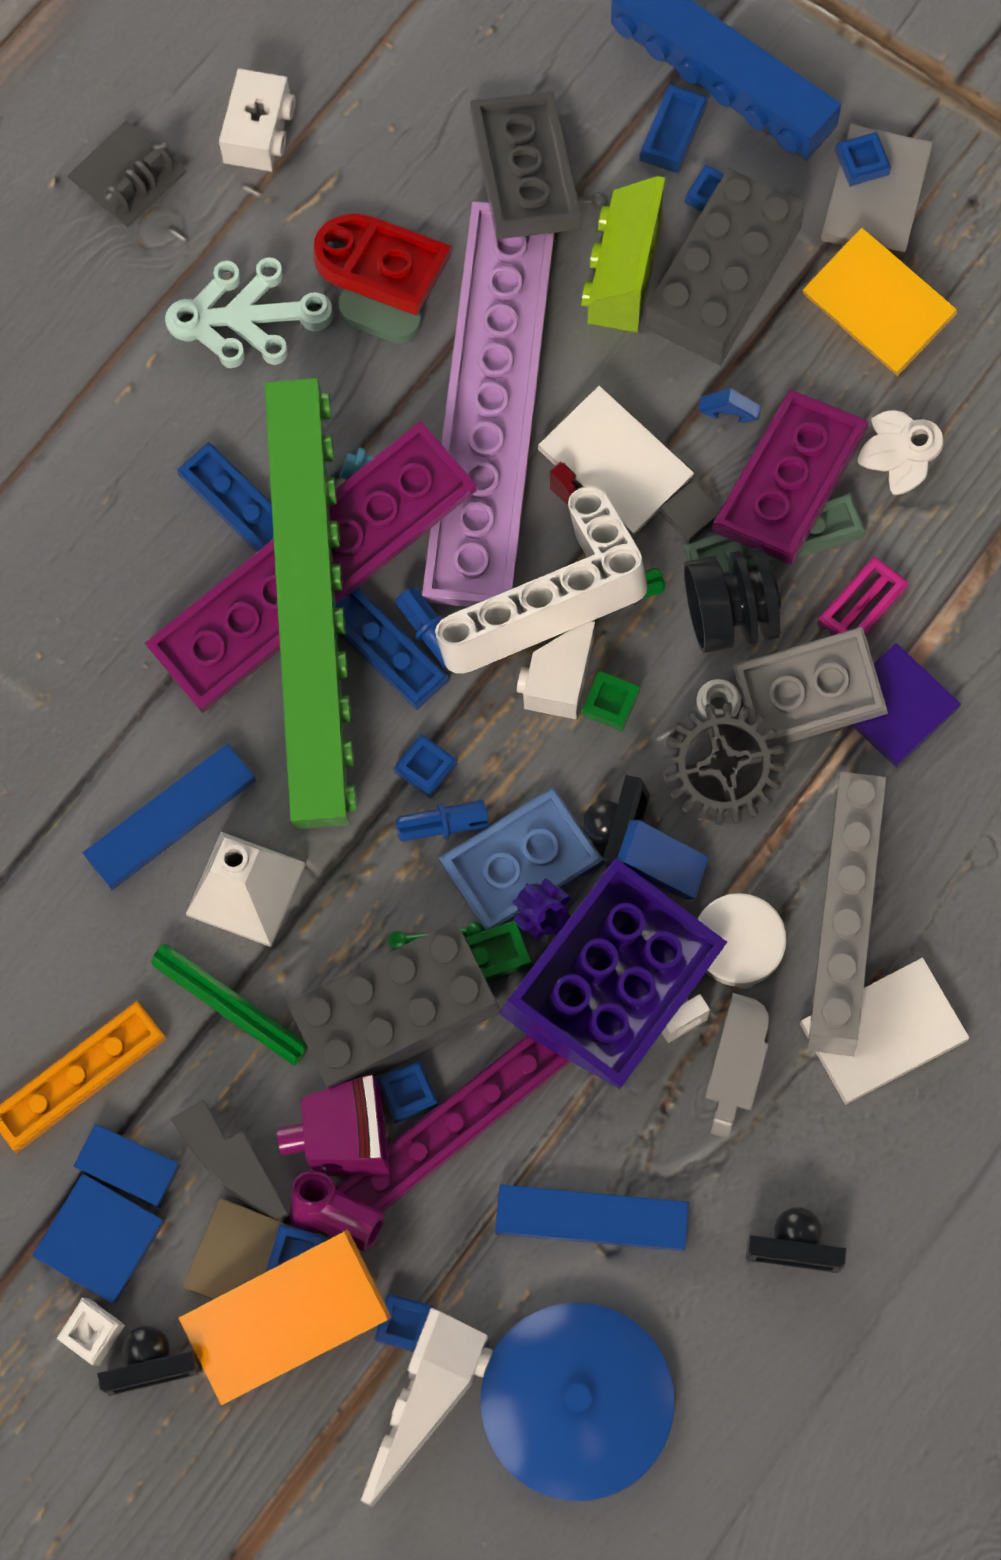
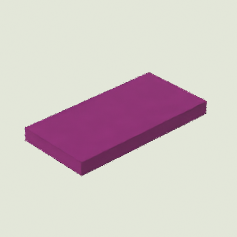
[712,389,869,565]

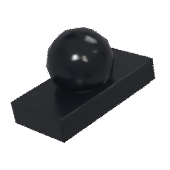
[584,775,650,867]
[745,1207,847,1273]
[97,1326,202,1396]

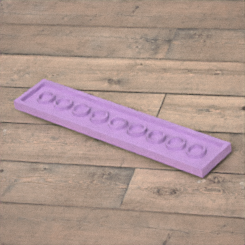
[422,201,555,607]

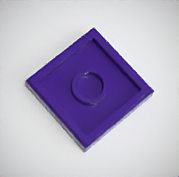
[851,643,961,768]

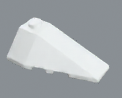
[361,1308,493,1507]

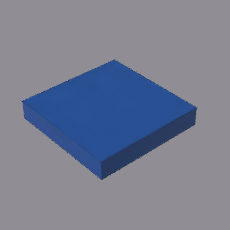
[32,1173,165,1305]

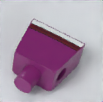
[277,1074,391,1176]

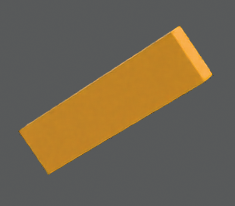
[0,1001,166,1154]

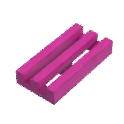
[817,556,909,635]

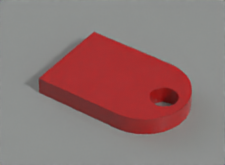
[313,214,451,316]

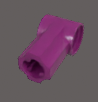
[290,1171,385,1252]

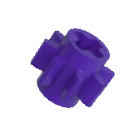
[513,878,571,940]

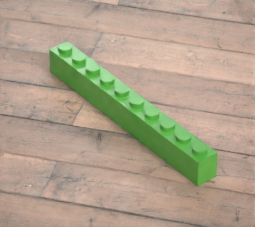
[264,378,357,829]

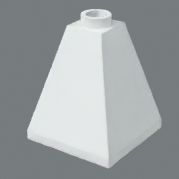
[186,832,306,947]

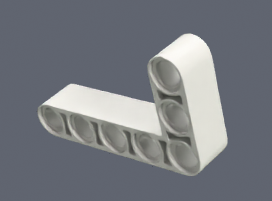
[435,486,648,674]

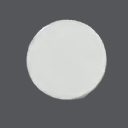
[698,893,786,989]

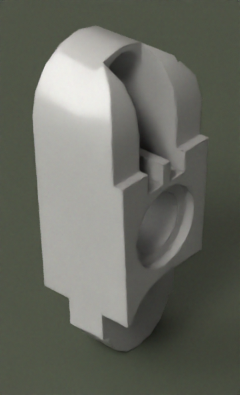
[705,993,769,1139]

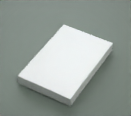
[538,386,694,537]
[800,957,969,1105]

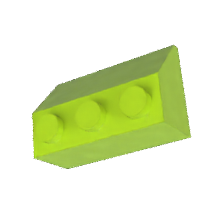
[581,176,665,333]

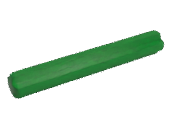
[151,944,308,1065]

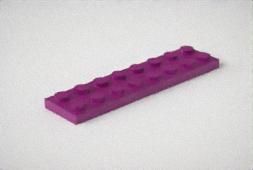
[145,421,477,713]

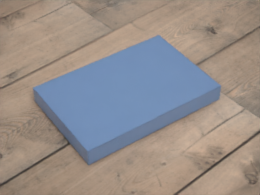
[439,787,603,931]

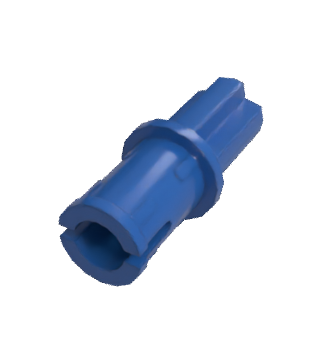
[395,587,448,670]
[396,799,488,841]

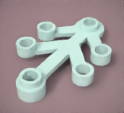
[165,257,333,368]

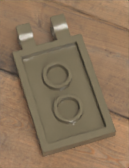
[182,1198,378,1341]

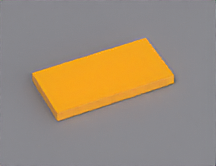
[179,1230,391,1405]

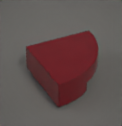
[550,461,578,505]

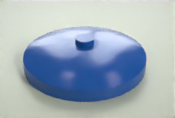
[480,1303,674,1502]

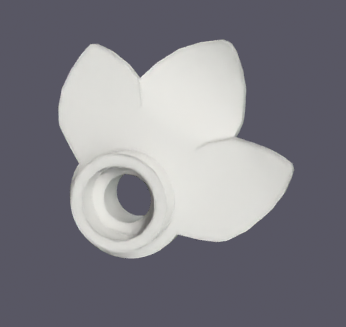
[857,410,944,496]

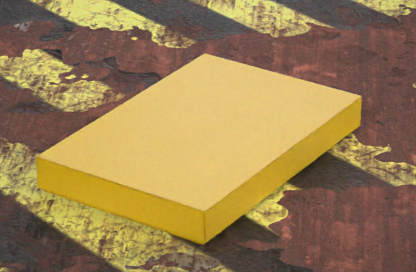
[802,227,957,377]

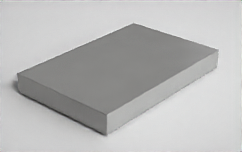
[821,124,933,259]
[733,627,888,749]

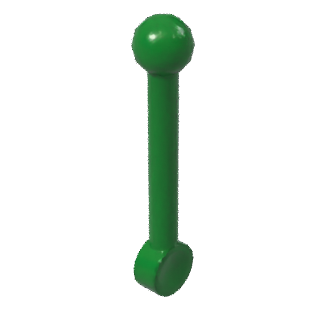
[388,922,484,950]

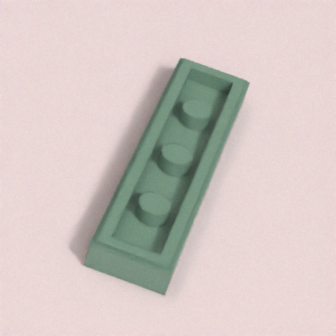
[684,493,866,574]

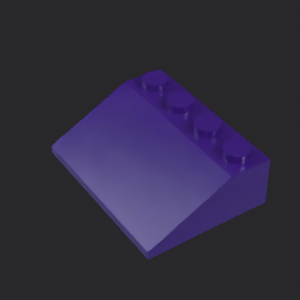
[499,858,728,1089]

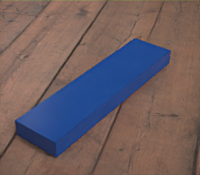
[82,743,256,890]
[495,1185,689,1252]

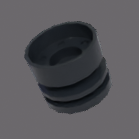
[684,547,781,653]

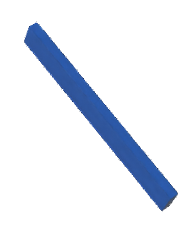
[177,442,449,710]

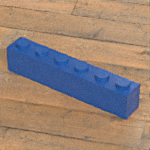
[611,0,841,161]

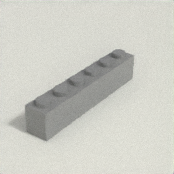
[807,772,886,1057]

